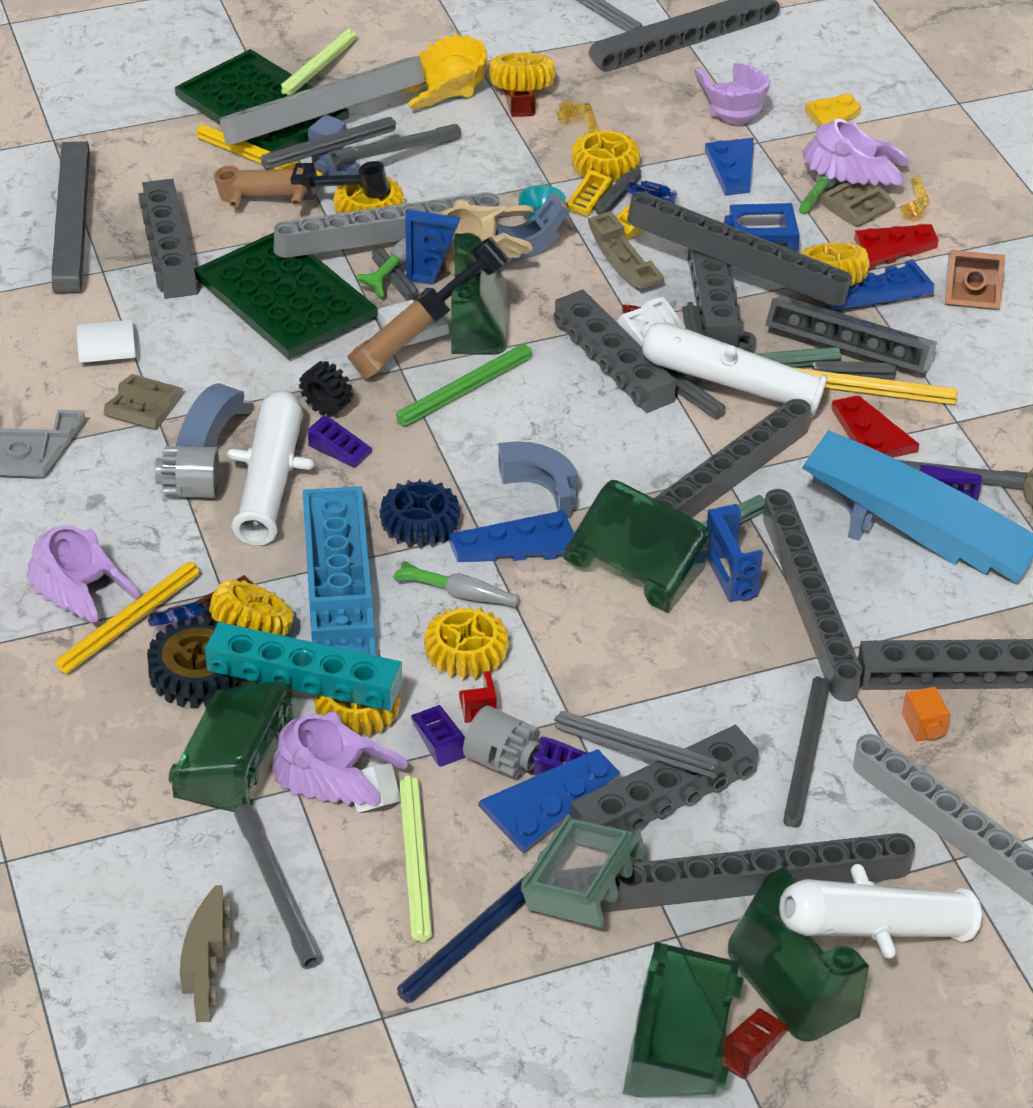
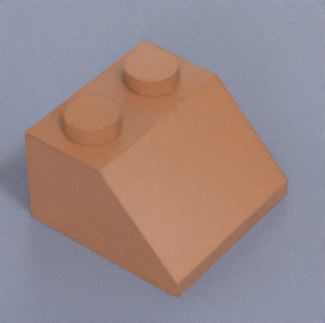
[945,250,1006,310]

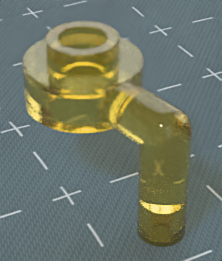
[555,99,599,133]
[899,175,930,219]

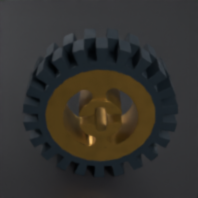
[147,617,246,708]

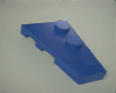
[405,209,461,285]

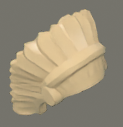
[439,200,533,275]

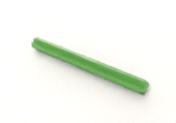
[396,344,532,426]

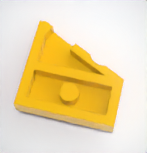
[805,94,861,127]

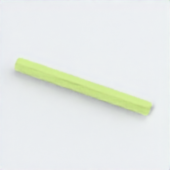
[281,28,356,96]
[399,775,432,943]

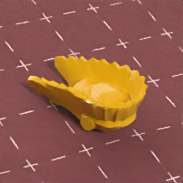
[399,33,487,110]

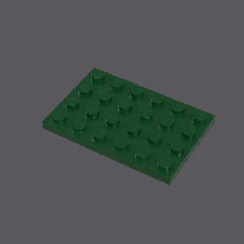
[175,49,349,152]
[194,232,378,359]

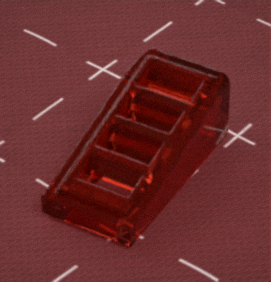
[503,88,536,117]
[716,1008,789,1079]

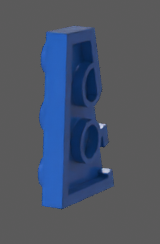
[704,137,754,196]

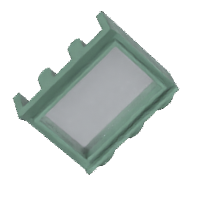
[521,814,646,928]

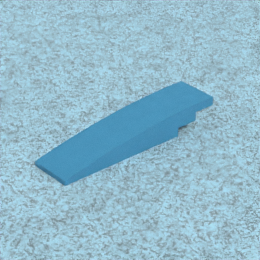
[802,430,1033,583]
[303,486,376,656]

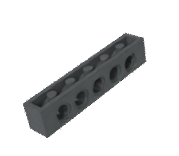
[138,178,197,299]
[687,248,744,348]
[553,289,676,414]
[765,295,937,373]
[858,639,1033,690]
[570,724,759,850]

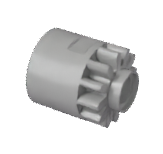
[155,446,219,498]
[463,705,542,780]

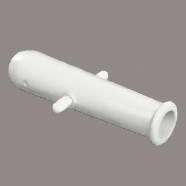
[642,322,827,417]
[227,390,314,546]
[779,864,982,958]

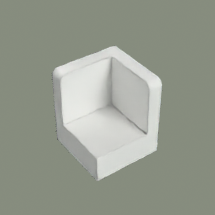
[354,763,401,813]

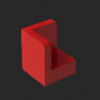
[459,671,497,723]

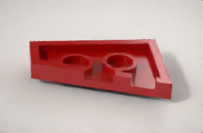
[854,224,939,271]
[831,395,919,458]

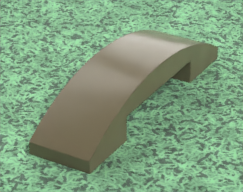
[588,211,665,289]

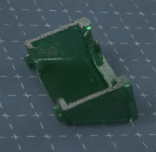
[451,233,508,355]
[563,480,711,614]
[168,681,294,812]
[727,867,869,1042]
[622,942,744,1097]

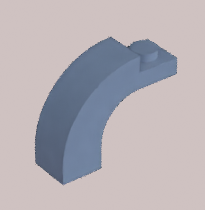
[496,193,570,262]
[176,383,254,447]
[498,441,578,518]

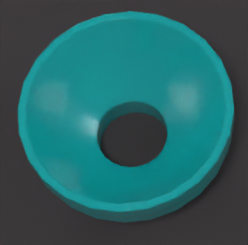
[518,185,566,219]

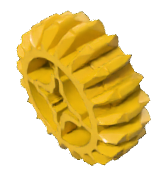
[489,52,555,92]
[571,129,640,182]
[333,177,404,214]
[800,241,870,286]
[209,579,294,636]
[424,605,509,680]
[314,693,401,738]

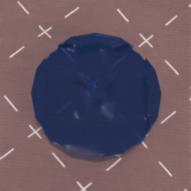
[626,179,678,203]
[147,601,210,627]

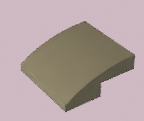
[819,181,896,226]
[104,374,183,429]

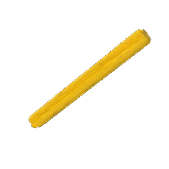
[196,124,323,176]
[793,367,958,405]
[55,562,200,674]

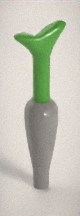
[799,174,838,214]
[356,236,406,298]
[394,561,519,607]

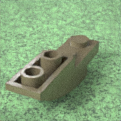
[180,885,231,1023]

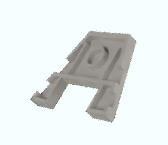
[0,410,85,477]

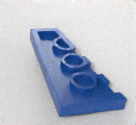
[827,259,934,311]
[449,510,582,562]
[478,749,620,854]

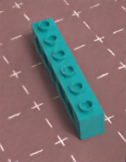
[205,622,403,711]

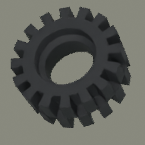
[299,361,353,417]

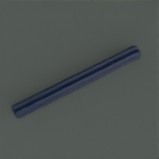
[397,872,529,1003]

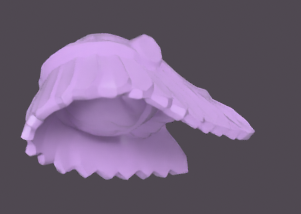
[694,63,771,125]
[802,119,909,186]
[27,525,141,623]
[272,711,408,806]

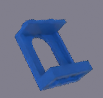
[724,203,800,252]
[704,504,763,603]

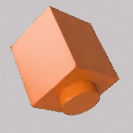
[902,686,950,742]

